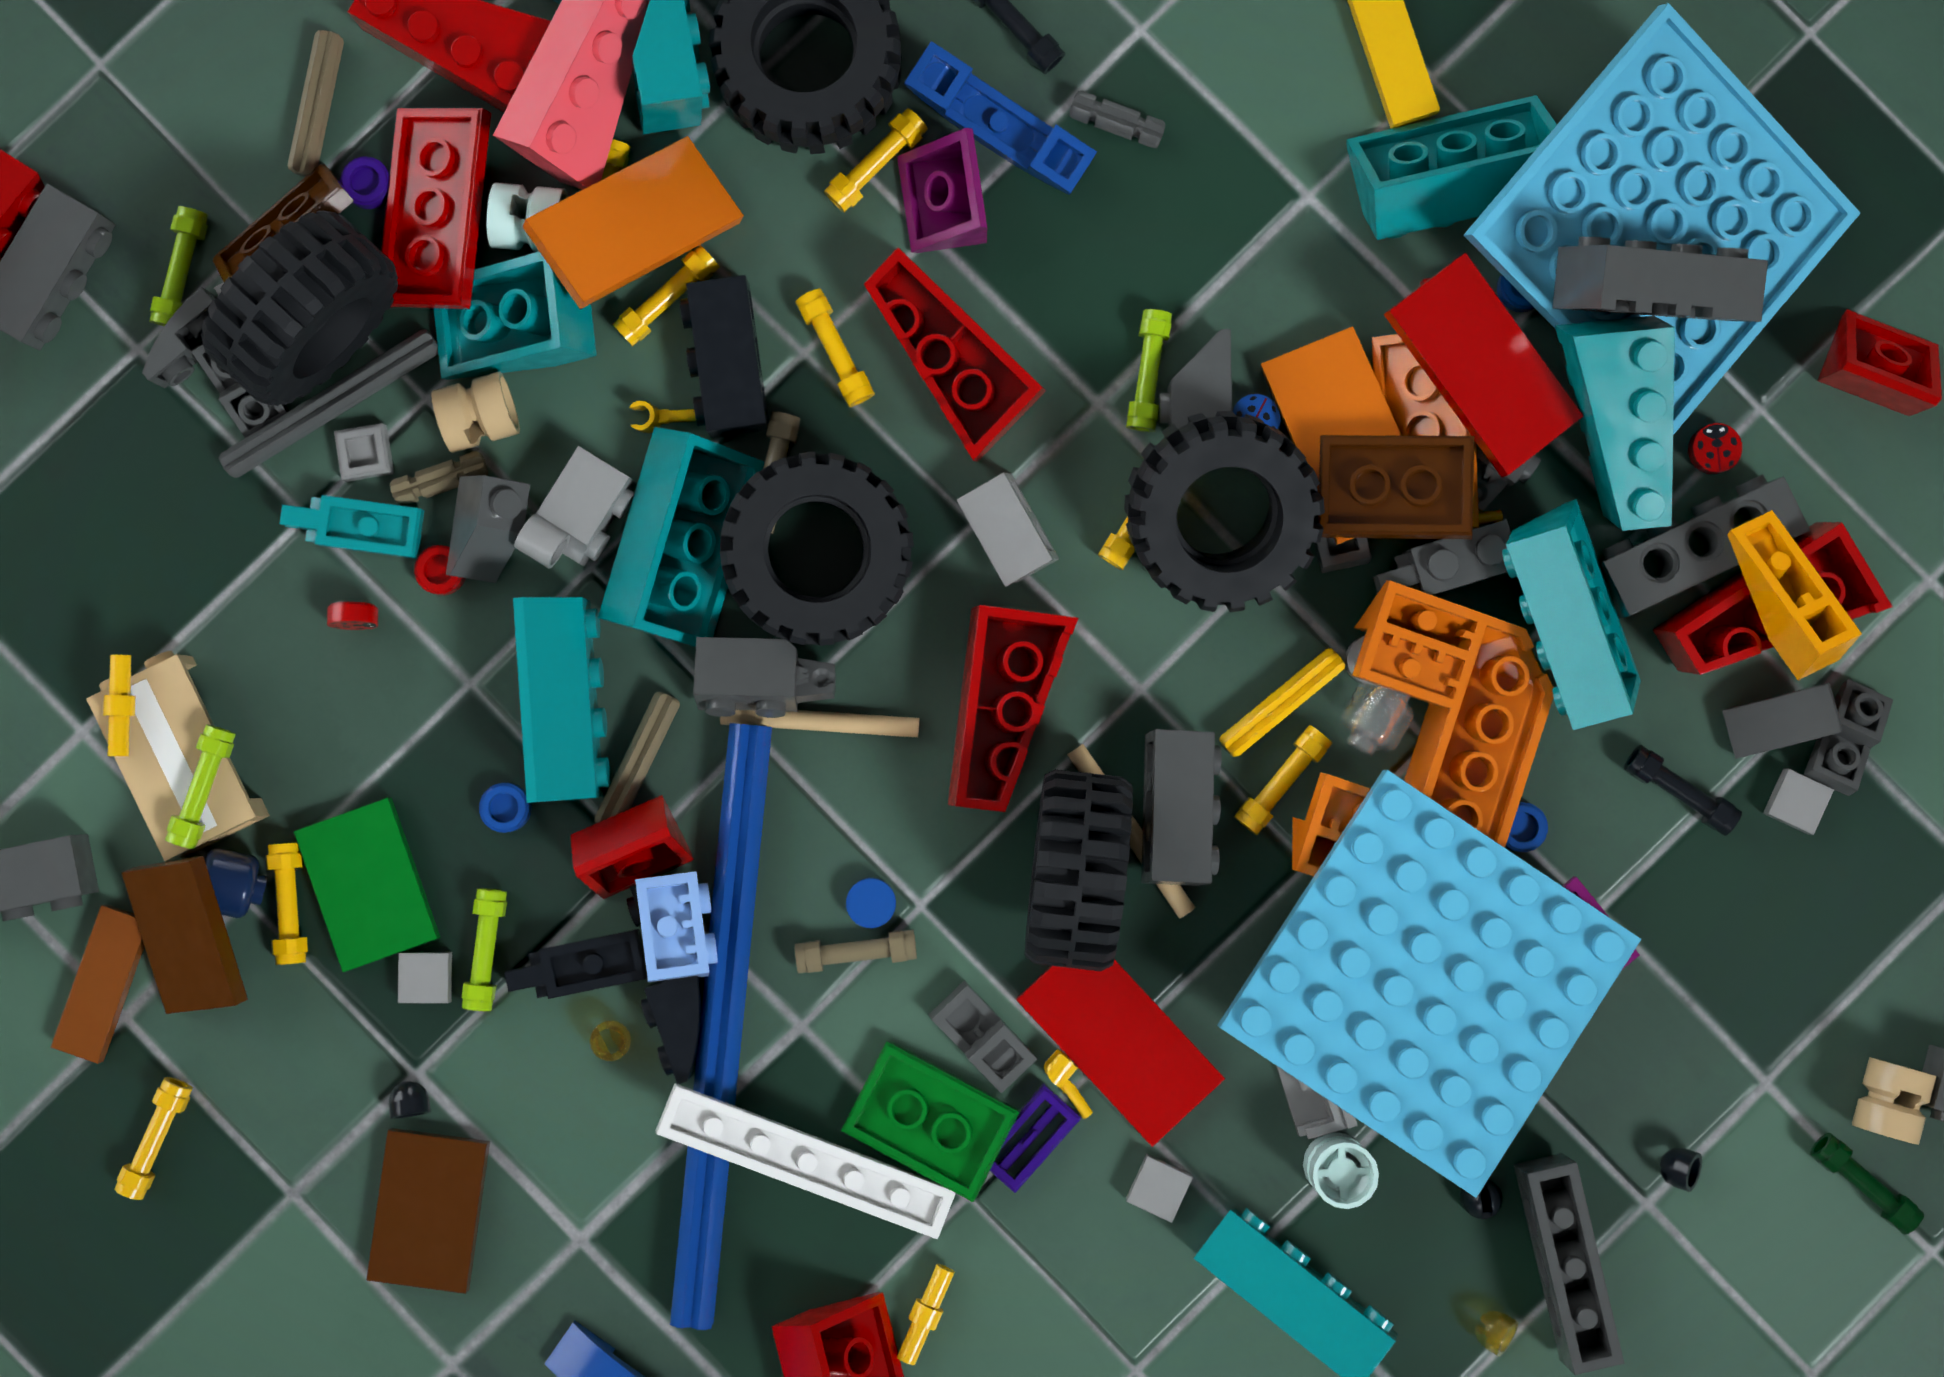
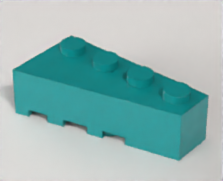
[1555,316,1675,531]
[1194,1207,1398,1377]

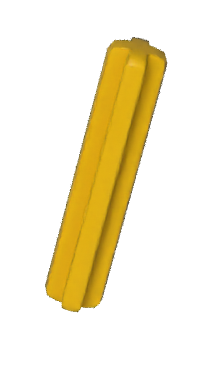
[1219,648,1346,757]

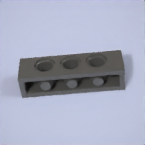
[1599,474,1810,619]
[1514,1153,1625,1375]

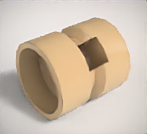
[431,371,520,453]
[1852,1057,1937,1145]

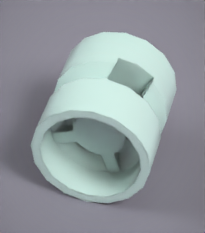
[487,182,568,252]
[1303,1132,1379,1209]

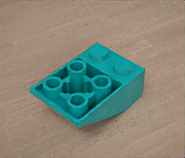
[632,0,710,135]

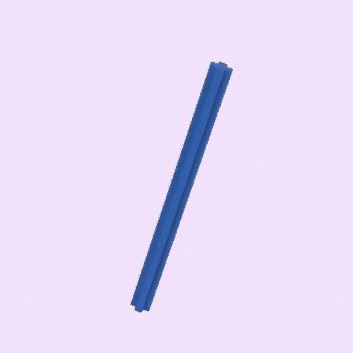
[670,723,772,1330]

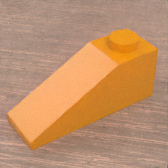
[1727,510,1862,680]

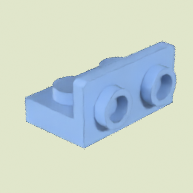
[635,871,718,982]

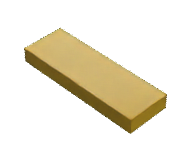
[1347,0,1440,129]

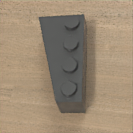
[1552,237,1768,322]

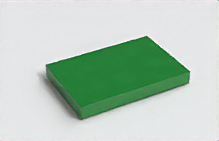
[294,798,441,972]
[841,1041,1020,1202]

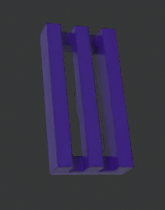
[990,1083,1081,1193]

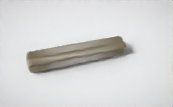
[287,30,344,177]
[595,691,680,823]

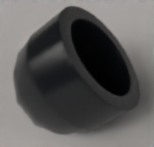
[388,1081,431,1119]
[1660,1148,1702,1192]
[1460,1179,1503,1219]

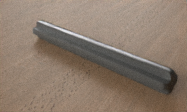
[219,329,438,478]

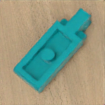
[279,495,425,559]

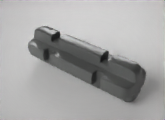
[1070,91,1165,148]

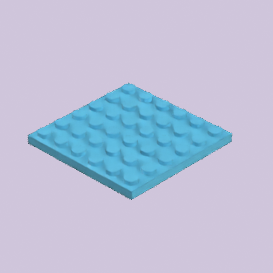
[1463,3,1860,435]
[1217,770,1641,1198]

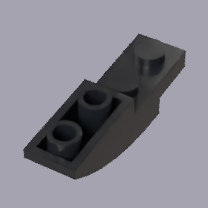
[627,885,704,1084]

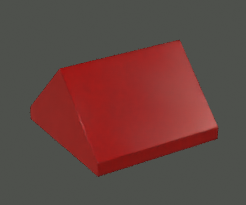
[1817,309,1942,416]
[571,795,694,899]

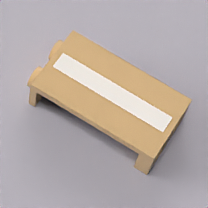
[86,651,270,861]

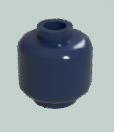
[204,848,268,918]

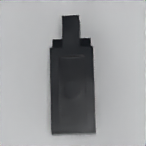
[504,929,647,999]

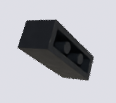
[680,275,769,438]

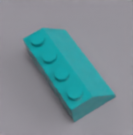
[1346,95,1557,240]
[598,427,765,647]
[1502,499,1641,730]
[513,597,611,803]

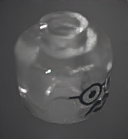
[1339,683,1414,756]

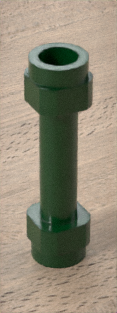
[1810,1133,1924,1235]

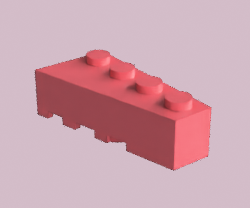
[493,0,650,190]

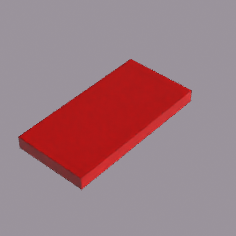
[381,108,491,309]
[1383,253,1583,478]
[1016,959,1225,1147]

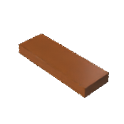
[51,904,145,1064]

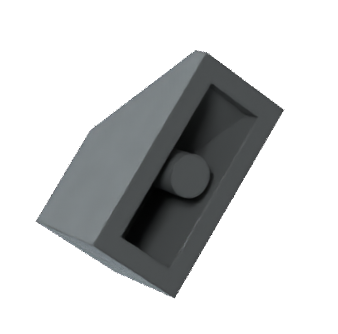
[1159,329,1232,428]
[446,475,530,583]

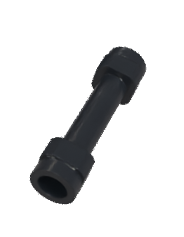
[973,0,1065,74]
[1624,745,1742,836]

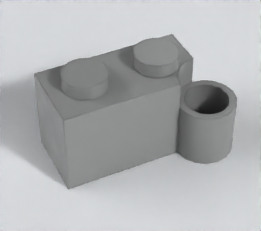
[514,446,636,569]

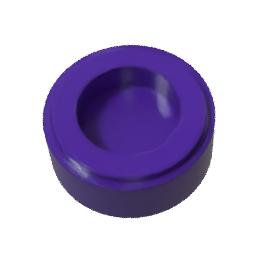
[340,157,390,209]

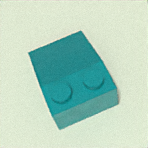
[434,252,597,380]

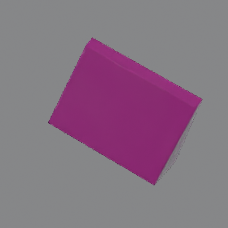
[897,128,987,253]

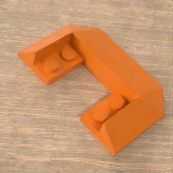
[1292,580,1554,877]

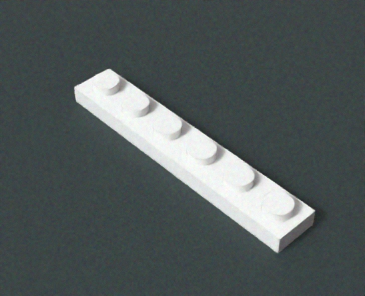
[655,1083,956,1240]

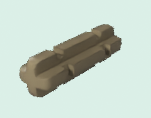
[390,451,488,506]

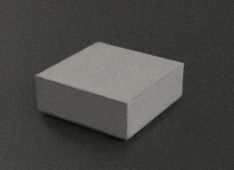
[334,423,394,482]
[1763,769,1834,835]
[398,952,452,1003]
[1126,1153,1193,1223]

